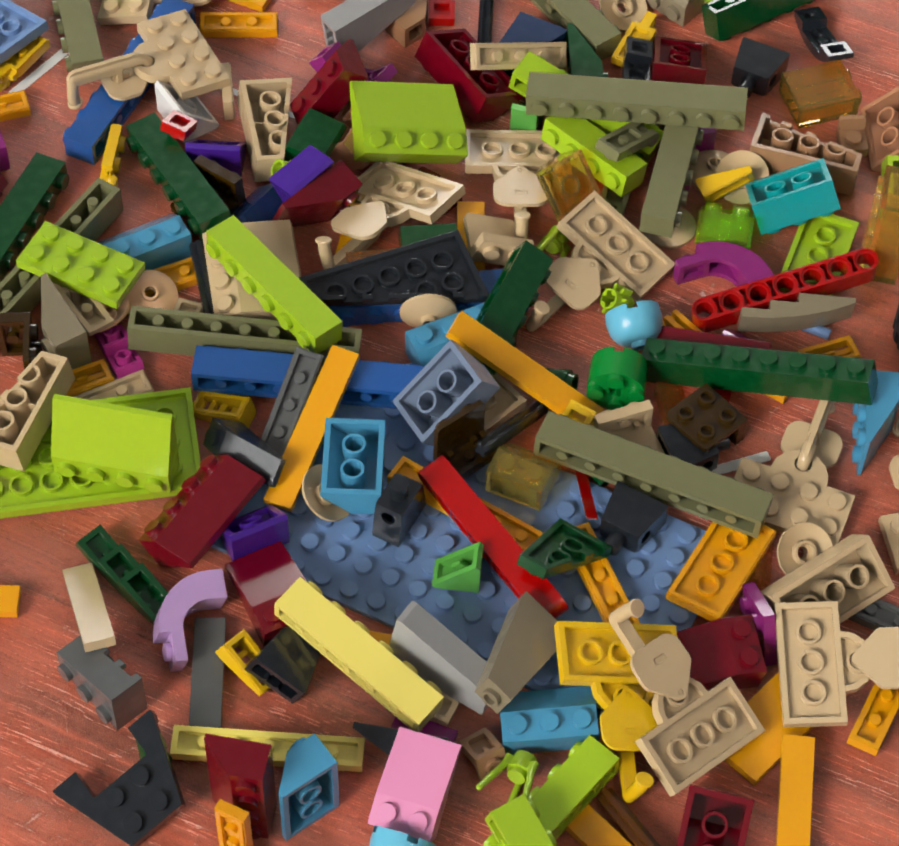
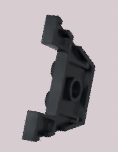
[53,710,186,846]

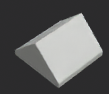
[154,80,220,144]

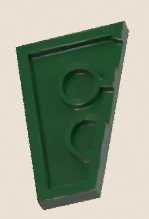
[517,518,613,579]

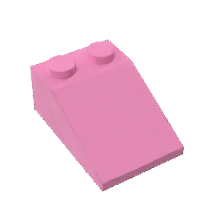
[367,726,462,842]

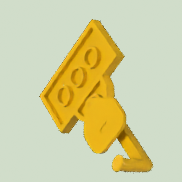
[554,621,678,803]

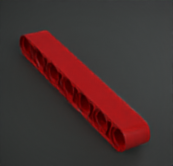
[691,248,879,332]
[417,455,569,619]

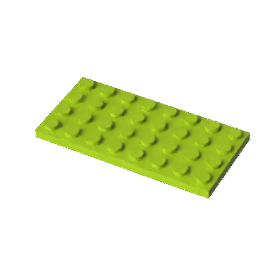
[0,387,201,519]

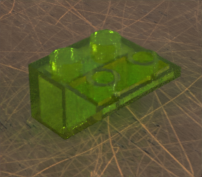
[694,202,755,250]

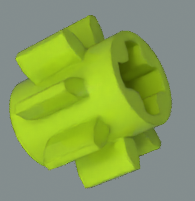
[599,283,635,314]

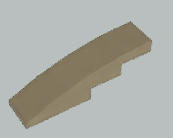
[737,293,856,333]

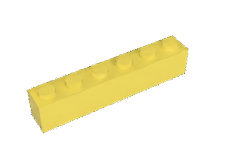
[274,577,444,732]

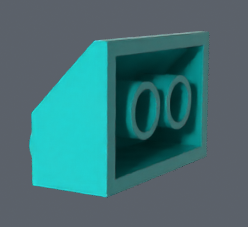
[745,158,841,235]

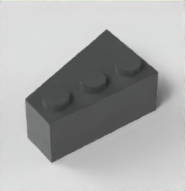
[56,636,148,731]

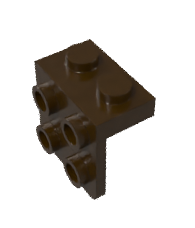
[170,155,246,220]
[0,311,42,369]
[666,383,748,452]
[433,400,502,479]

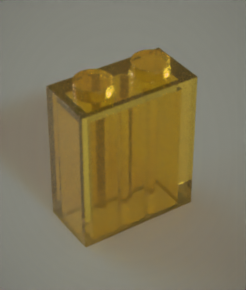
[779,60,862,129]

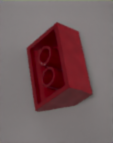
[290,39,369,124]

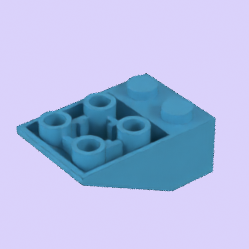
[852,370,899,475]

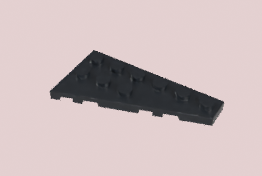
[299,230,489,306]

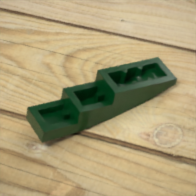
[76,524,168,625]

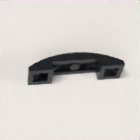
[794,7,854,62]
[622,36,653,80]

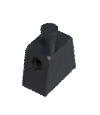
[731,37,790,98]
[656,424,730,471]
[372,473,426,547]
[600,481,669,556]
[245,627,320,704]

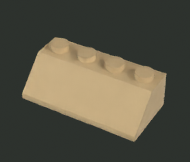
[760,534,895,623]

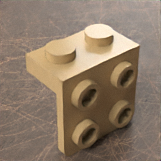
[464,213,534,266]
[593,399,665,454]

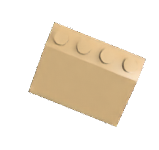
[202,219,301,320]

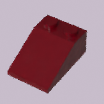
[650,36,707,84]
[271,159,363,227]
[225,541,308,646]
[677,615,767,691]
[676,784,755,846]

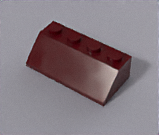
[414,28,523,123]
[138,454,266,568]
[204,733,277,839]

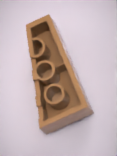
[750,112,863,196]

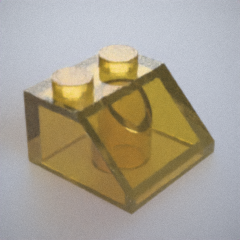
[535,149,603,222]
[485,442,563,511]

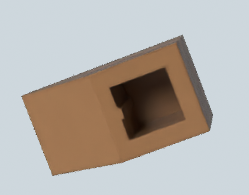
[385,0,428,48]

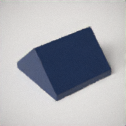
[230,184,283,223]

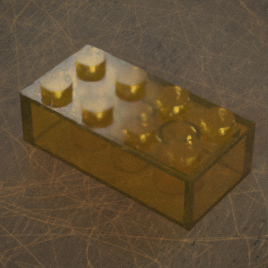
[859,165,899,285]

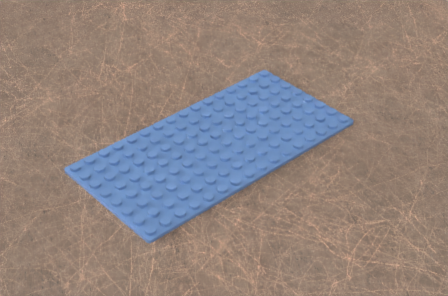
[211,404,706,721]

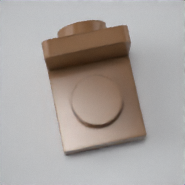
[836,115,869,157]
[458,727,507,781]

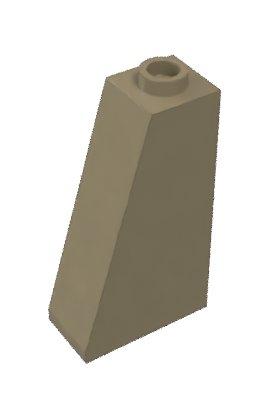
[474,591,557,714]

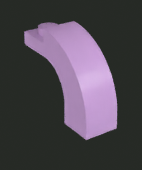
[153,569,227,672]

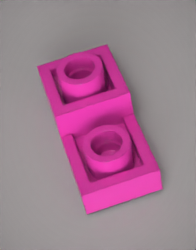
[95,324,145,379]

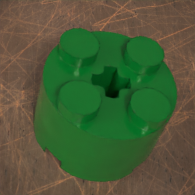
[586,347,648,410]

